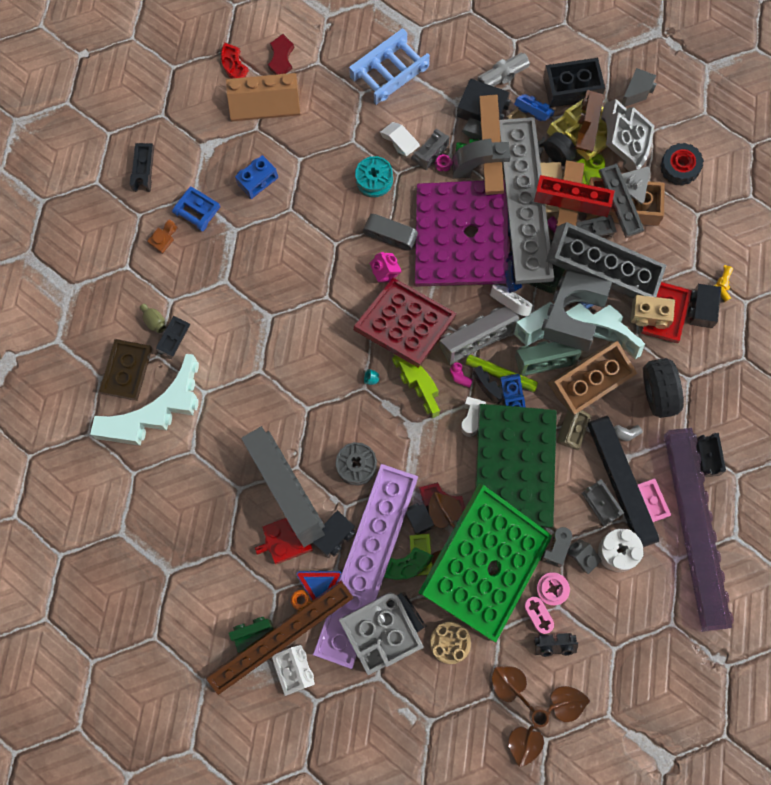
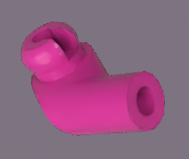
[450,362,473,388]

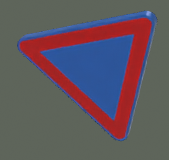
[297,571,341,600]

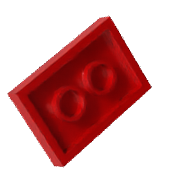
[641,282,692,343]

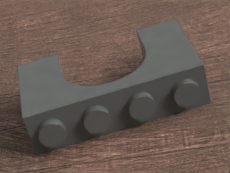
[541,270,612,352]

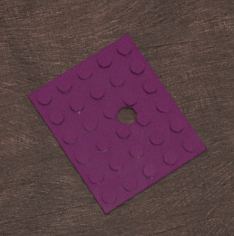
[415,179,509,287]

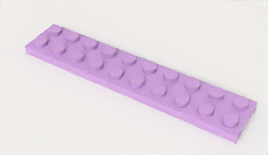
[313,464,418,669]

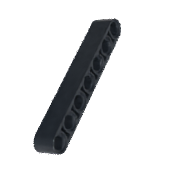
[588,416,659,548]

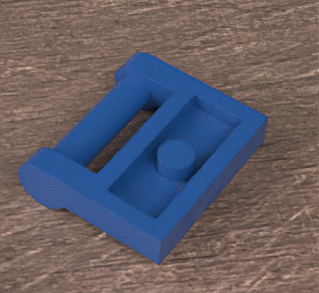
[172,186,221,231]

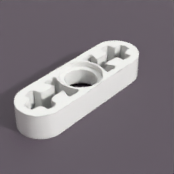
[490,284,533,316]

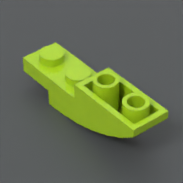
[392,354,440,419]

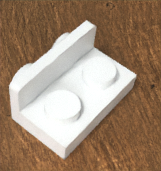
[272,645,315,696]

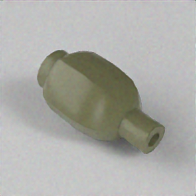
[140,304,166,333]

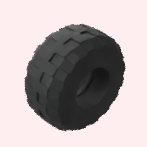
[643,358,684,418]

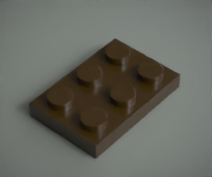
[99,339,152,401]

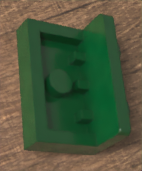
[229,617,274,653]

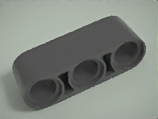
[363,214,418,251]

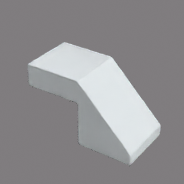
[380,122,420,156]

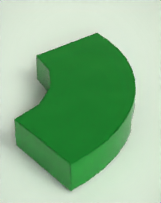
[384,547,434,580]

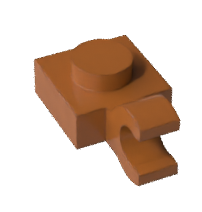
[147,219,178,254]

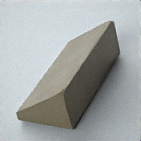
[557,410,591,450]

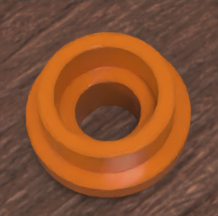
[291,590,311,610]

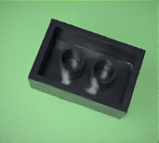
[543,57,605,108]

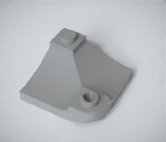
[601,99,655,171]
[339,593,424,675]

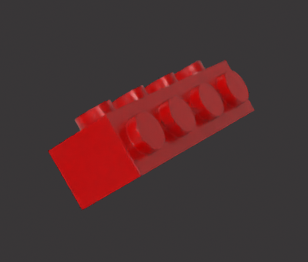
[534,175,615,217]

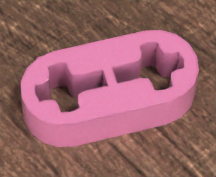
[524,597,554,634]

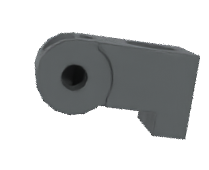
[541,527,572,568]

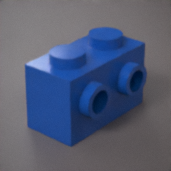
[235,155,278,199]

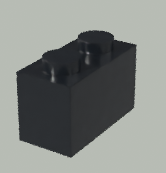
[688,283,721,328]
[313,510,356,558]

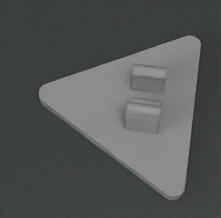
[622,167,650,204]

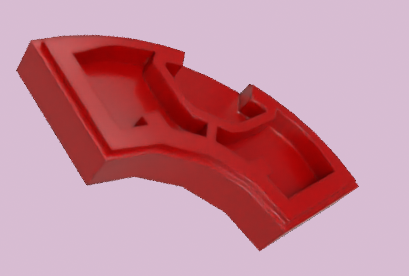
[221,42,249,79]

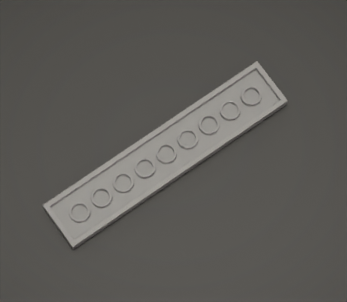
[499,117,554,284]

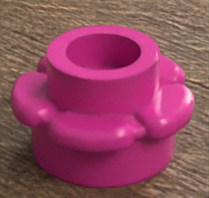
[435,154,452,172]

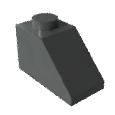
[621,68,657,107]

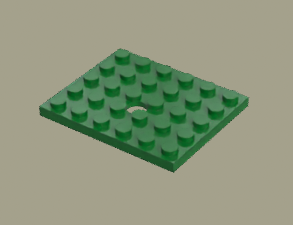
[418,484,552,643]

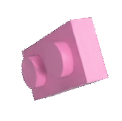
[638,479,671,522]

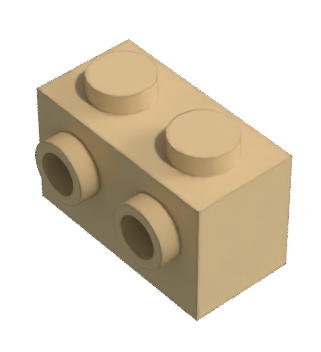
[631,295,675,329]

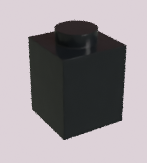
[406,503,434,535]

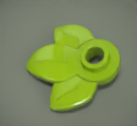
[577,154,605,185]

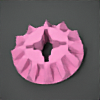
[537,573,570,606]

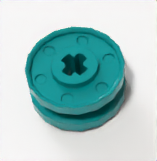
[355,156,393,197]

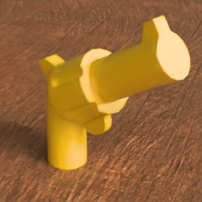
[714,265,733,302]

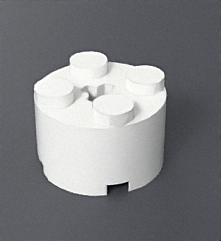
[598,529,643,572]

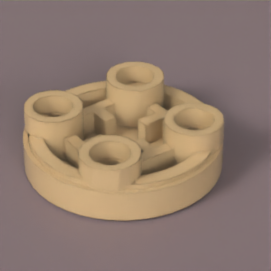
[430,622,471,664]

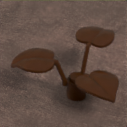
[429,492,462,567]
[492,666,590,767]

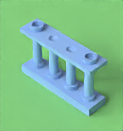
[349,28,430,105]

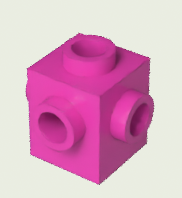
[369,252,402,282]

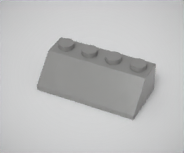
[439,306,519,365]

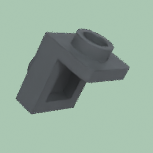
[567,539,602,574]

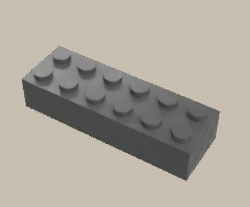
[546,222,667,298]
[241,426,325,547]

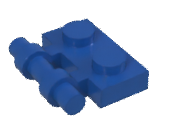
[514,94,555,121]

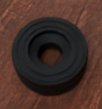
[544,132,577,166]

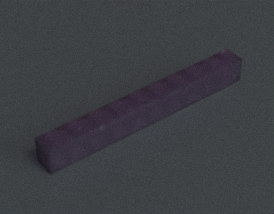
[664,428,734,632]

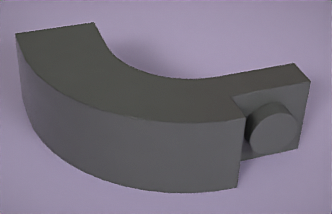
[452,139,510,179]

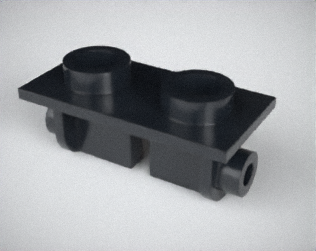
[534,633,579,657]

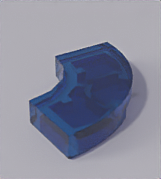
[505,251,522,293]

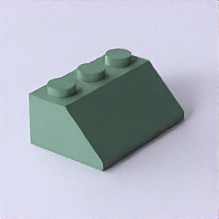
[515,341,581,376]

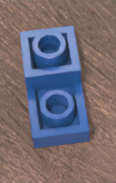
[500,374,526,407]

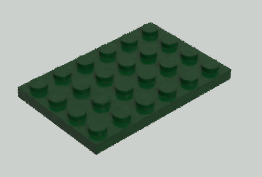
[475,404,557,528]

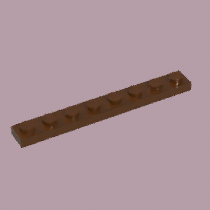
[206,580,354,695]

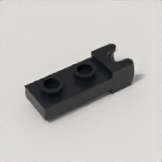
[130,143,154,192]

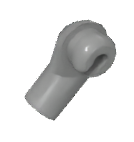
[614,425,643,441]

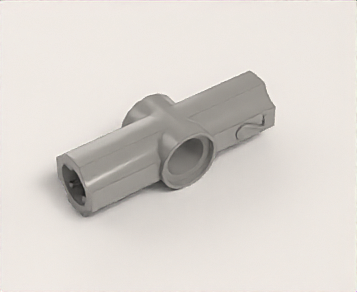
[478,52,530,86]

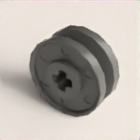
[336,442,377,486]

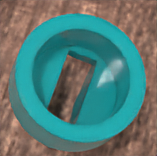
[364,369,379,385]

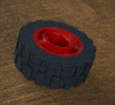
[660,143,704,186]

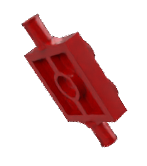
[254,518,313,565]

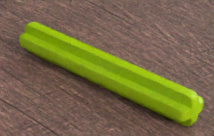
[466,354,538,392]

